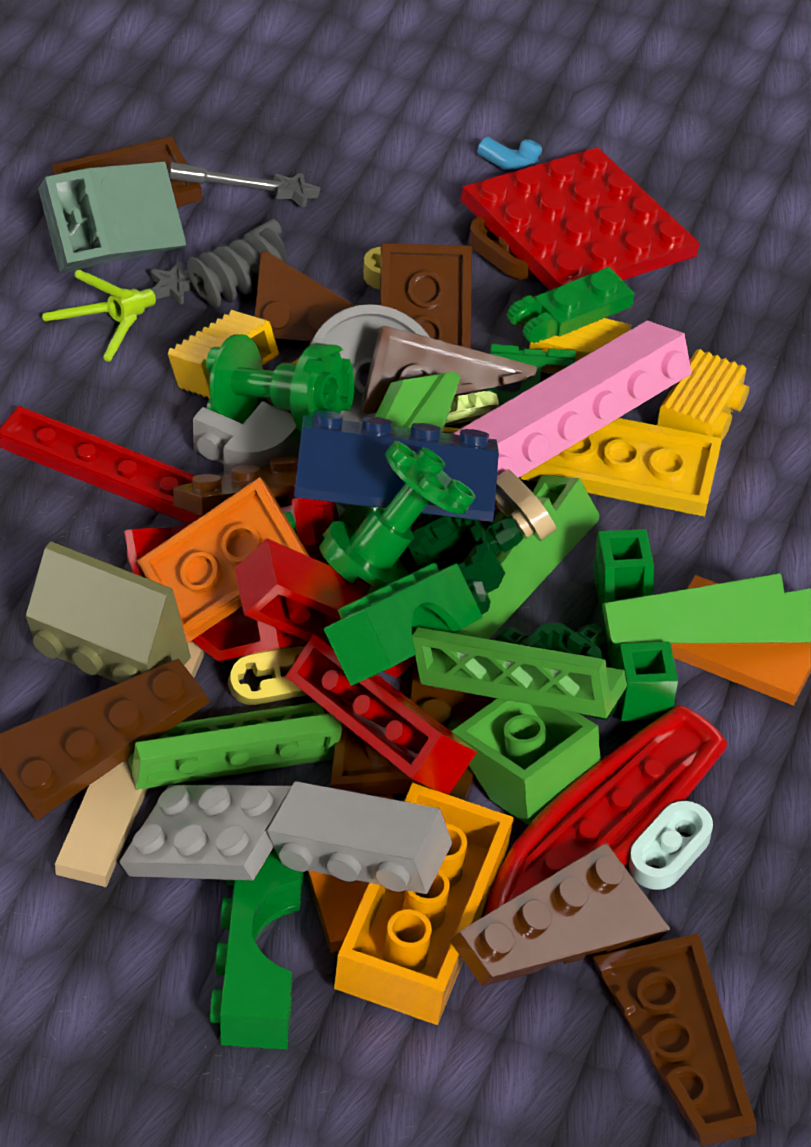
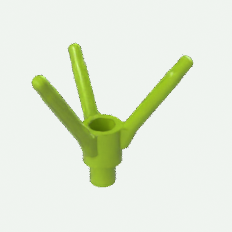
[42,270,156,362]

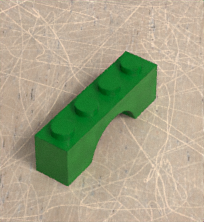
[593,529,678,721]
[323,562,483,686]
[210,847,303,1050]

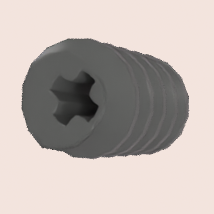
[187,228,287,309]

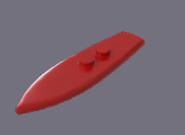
[484,705,727,916]

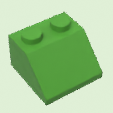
[451,698,600,825]

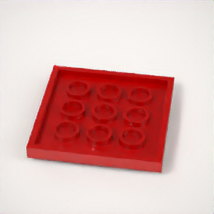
[460,147,700,290]

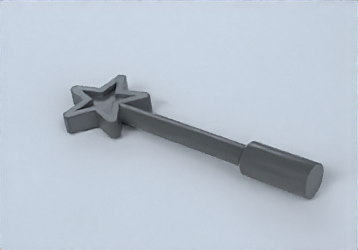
[168,162,321,207]
[151,219,282,305]

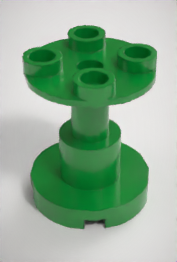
[206,334,354,432]
[319,441,476,594]

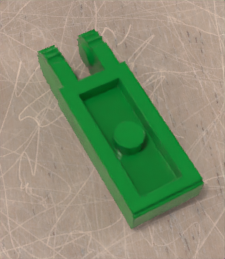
[506,267,635,344]

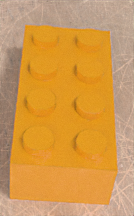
[334,783,514,1025]

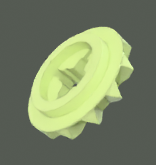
[444,391,499,427]

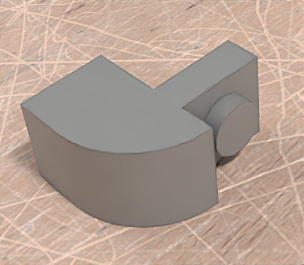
[193,401,301,475]

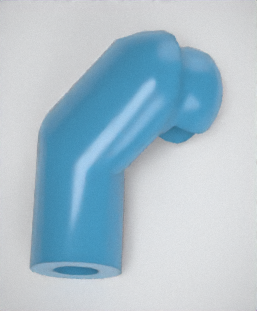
[477,137,542,170]

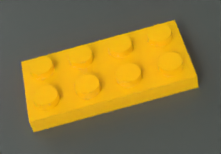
[520,418,722,517]

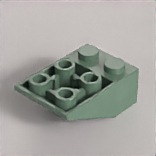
[38,162,187,273]

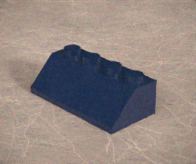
[294,411,499,522]

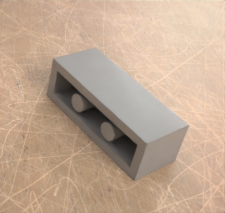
[267,781,452,894]

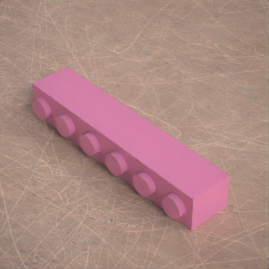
[453,321,692,478]

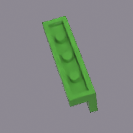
[412,627,627,718]
[127,702,342,790]

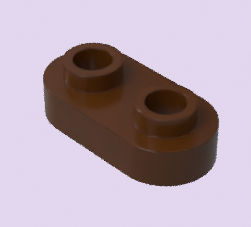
[469,216,535,280]

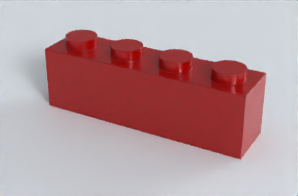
[235,538,416,678]
[285,634,477,795]

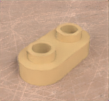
[495,469,557,541]

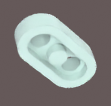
[629,801,713,890]

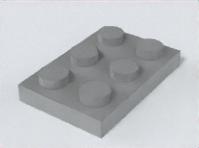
[119,785,292,881]

